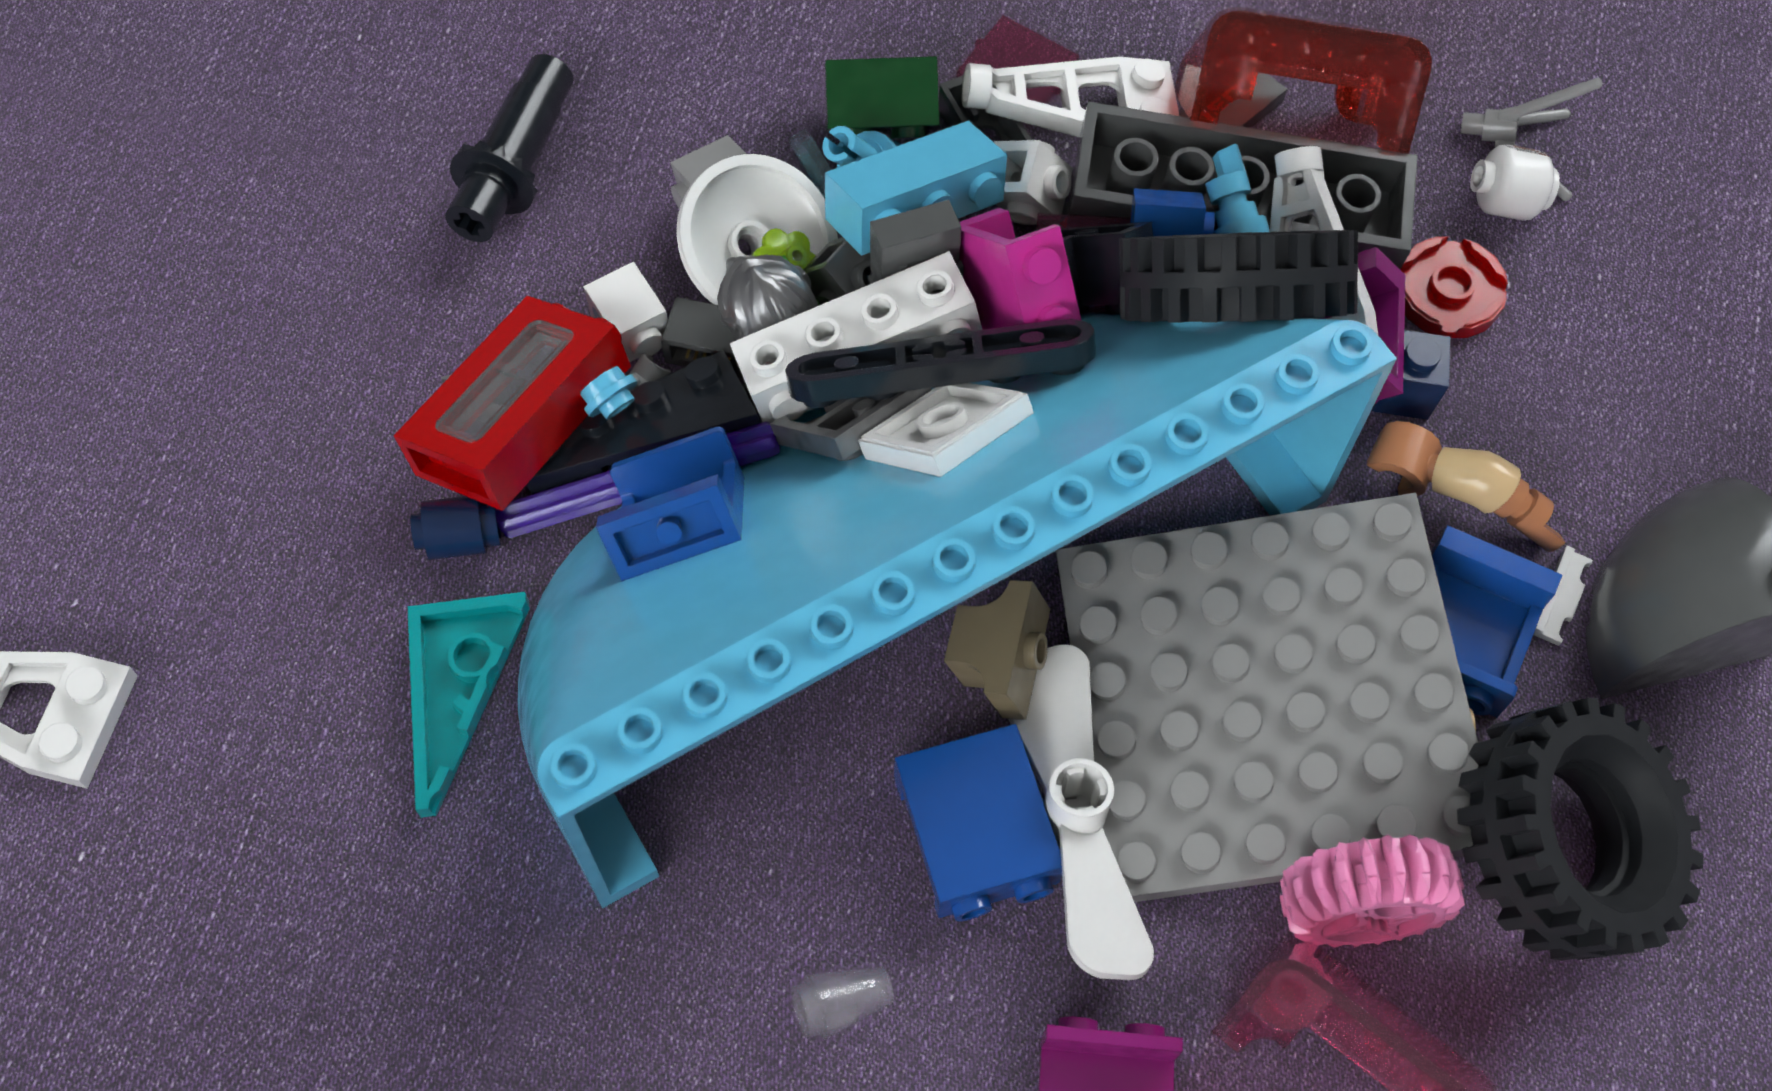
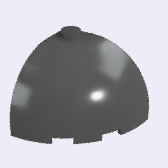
[1585,477,1772,699]

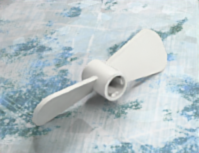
[1008,645,1154,980]

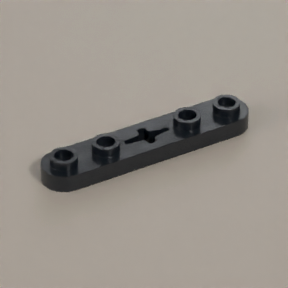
[785,319,1096,408]

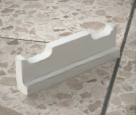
[1533,546,1593,646]

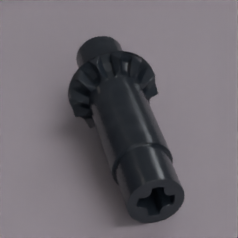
[445,54,574,242]

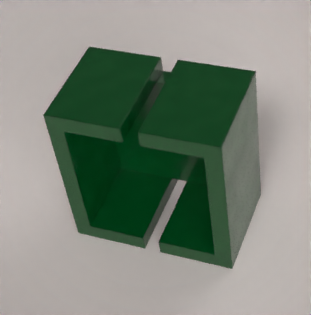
[824,56,939,140]

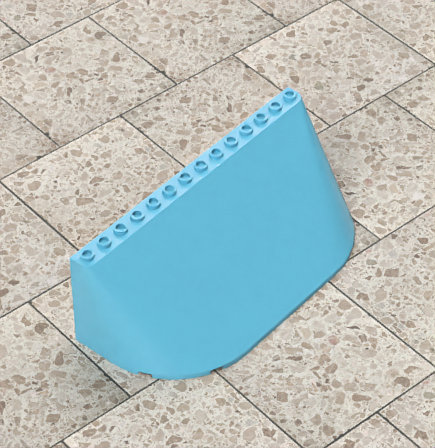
[518,312,1397,908]

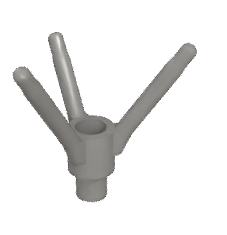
[1461,78,1603,201]

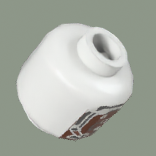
[1470,145,1560,220]

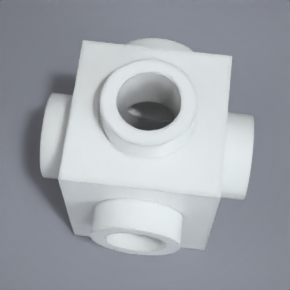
[994,140,1073,225]

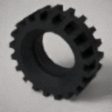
[1119,230,1358,323]
[1457,698,1703,961]

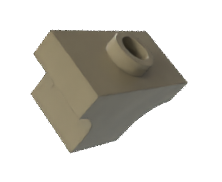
[944,580,1050,720]

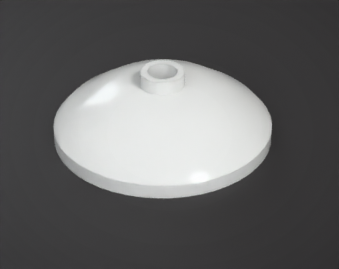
[677,154,838,305]

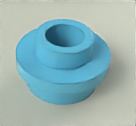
[580,366,638,420]

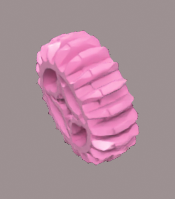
[1280,835,1465,948]

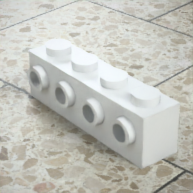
[730,251,982,423]

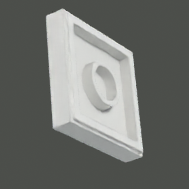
[858,383,1034,477]

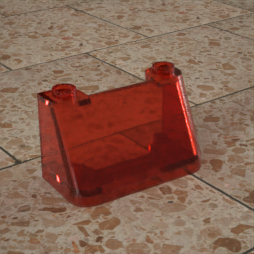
[1174,7,1432,154]

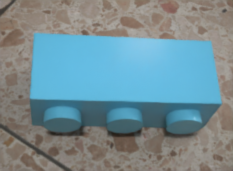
[825,120,1007,256]

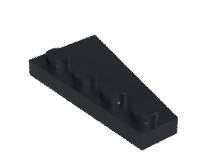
[527,350,761,495]

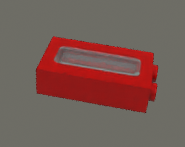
[393,296,631,511]

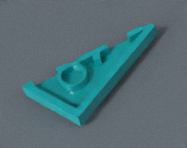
[407,592,530,818]

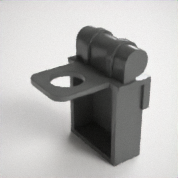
[868,200,964,284]

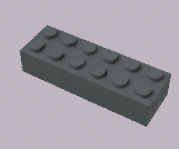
[1066,101,1418,269]

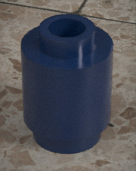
[410,496,501,560]

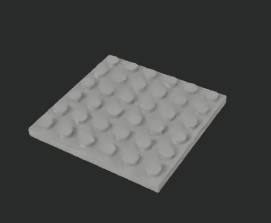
[1056,493,1479,902]

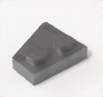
[770,388,932,461]

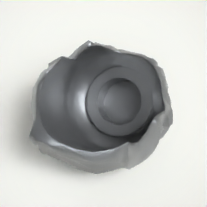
[717,255,819,340]

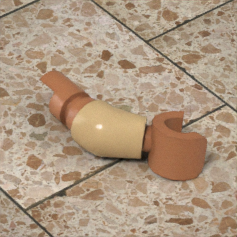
[1367,421,1566,552]

